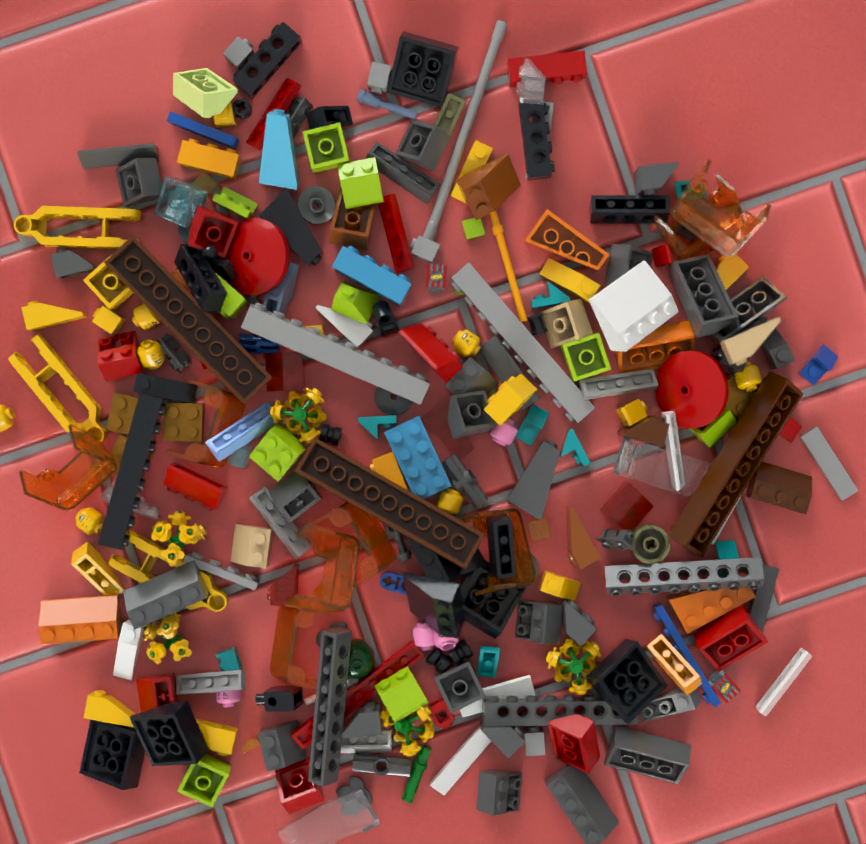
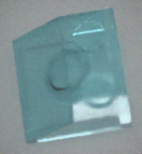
[154,177,209,228]

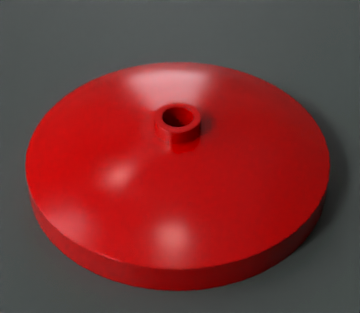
[220,218,290,296]
[655,350,729,428]

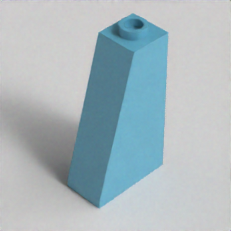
[259,109,300,190]

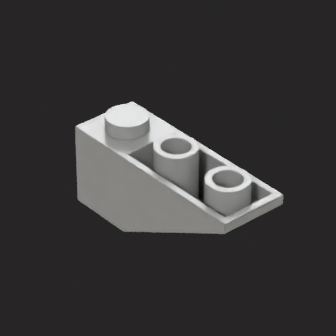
[640,687,701,722]

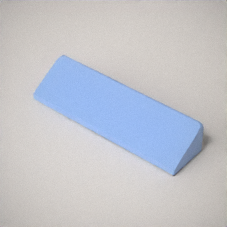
[206,402,280,461]

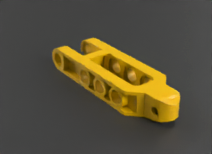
[14,206,141,249]
[8,334,108,444]
[108,530,229,612]

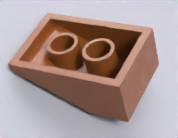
[456,153,521,220]
[329,187,377,250]
[566,505,601,569]

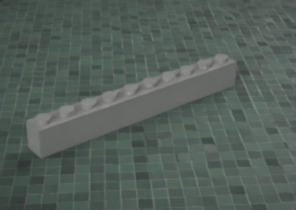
[451,262,595,423]
[241,303,430,405]

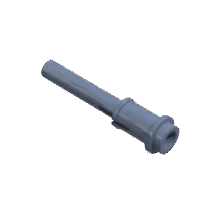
[357,89,417,120]

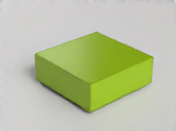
[462,218,485,240]

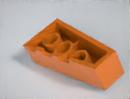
[524,209,610,271]
[665,587,755,634]

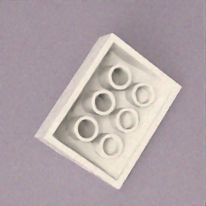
[589,261,679,352]

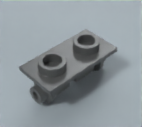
[289,96,313,138]
[157,334,191,373]
[595,529,635,550]

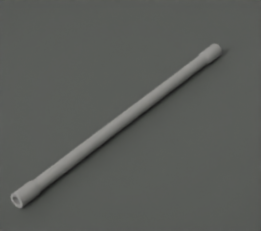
[423,20,508,241]

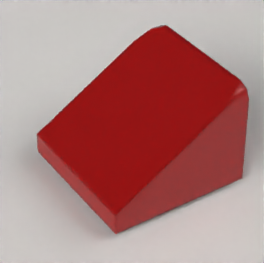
[651,244,673,267]
[779,417,802,443]

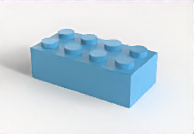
[332,245,412,307]
[384,416,451,499]

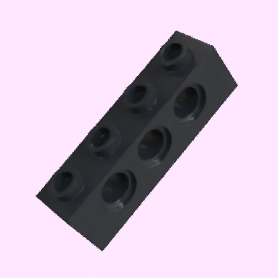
[233,22,302,99]
[518,97,555,181]
[590,195,670,224]
[174,244,227,312]

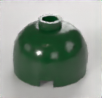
[348,639,375,679]

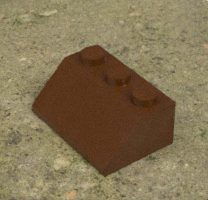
[617,416,670,447]
[746,462,812,514]

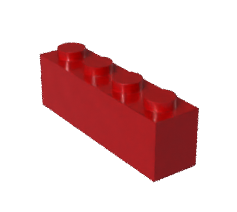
[507,50,587,88]

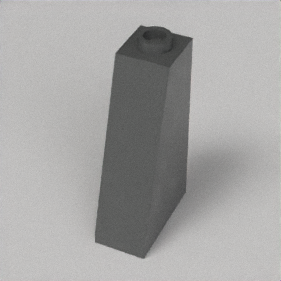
[507,440,560,520]

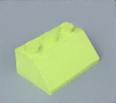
[173,68,238,118]

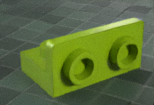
[212,187,258,219]

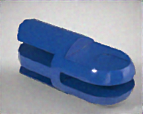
[239,334,280,354]

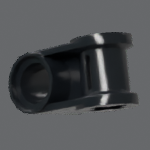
[372,301,399,337]

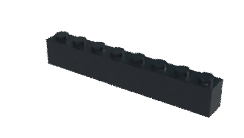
[98,393,167,550]

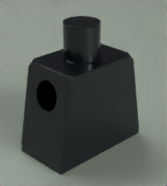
[255,684,303,712]

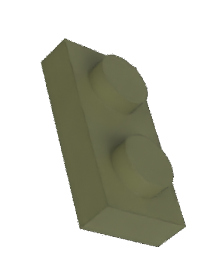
[434,93,466,136]

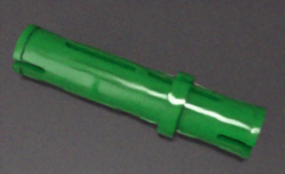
[401,744,432,803]

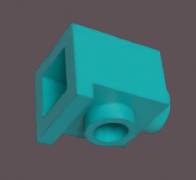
[215,647,243,671]

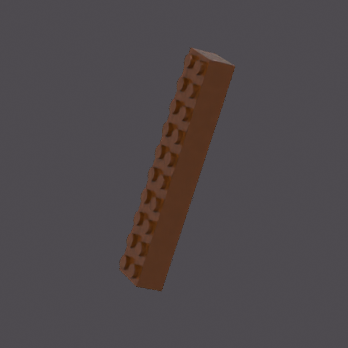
[104,235,272,404]
[668,371,803,558]
[295,437,485,570]

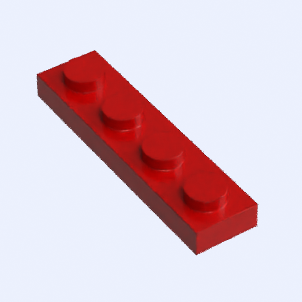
[246,78,301,151]
[378,194,414,274]

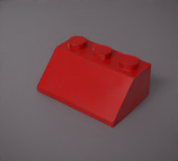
[399,323,463,383]
[163,463,228,511]
[693,605,768,671]
[548,714,600,774]

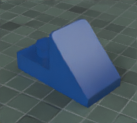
[798,344,838,386]

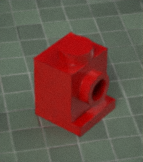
[428,697,455,729]

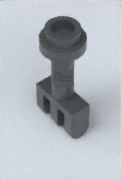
[383,524,412,562]

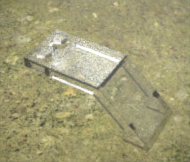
[613,436,711,497]
[277,789,381,844]

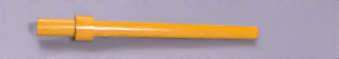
[489,211,528,323]

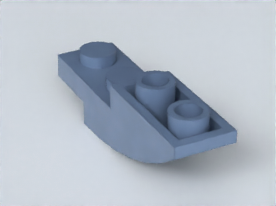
[263,262,299,318]

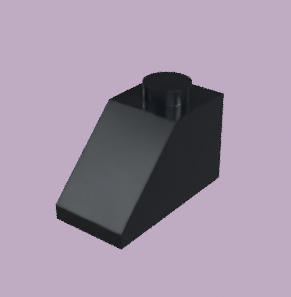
[306,106,353,130]

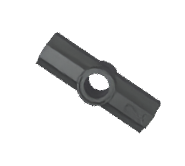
[442,453,488,510]
[352,753,411,776]

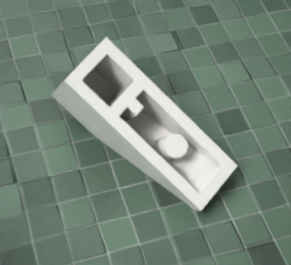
[315,305,374,348]
[113,620,146,680]

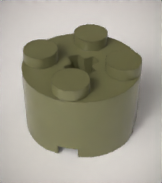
[630,523,670,564]

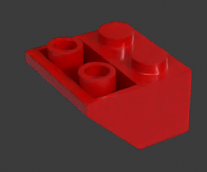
[98,331,143,381]
[136,673,179,712]

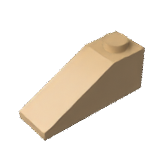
[720,317,781,366]

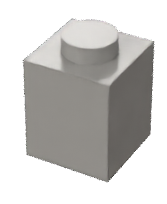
[223,37,255,69]
[367,61,392,94]
[409,235,440,264]
[523,726,545,756]

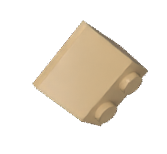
[539,298,593,349]
[230,523,273,568]

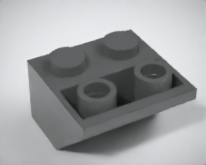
[269,471,323,523]
[561,598,597,646]
[515,599,562,644]
[476,769,522,816]

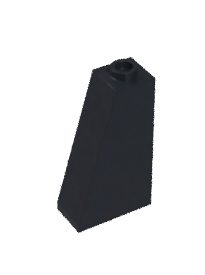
[259,189,323,267]

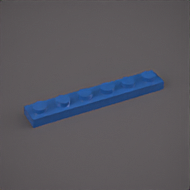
[652,602,721,707]

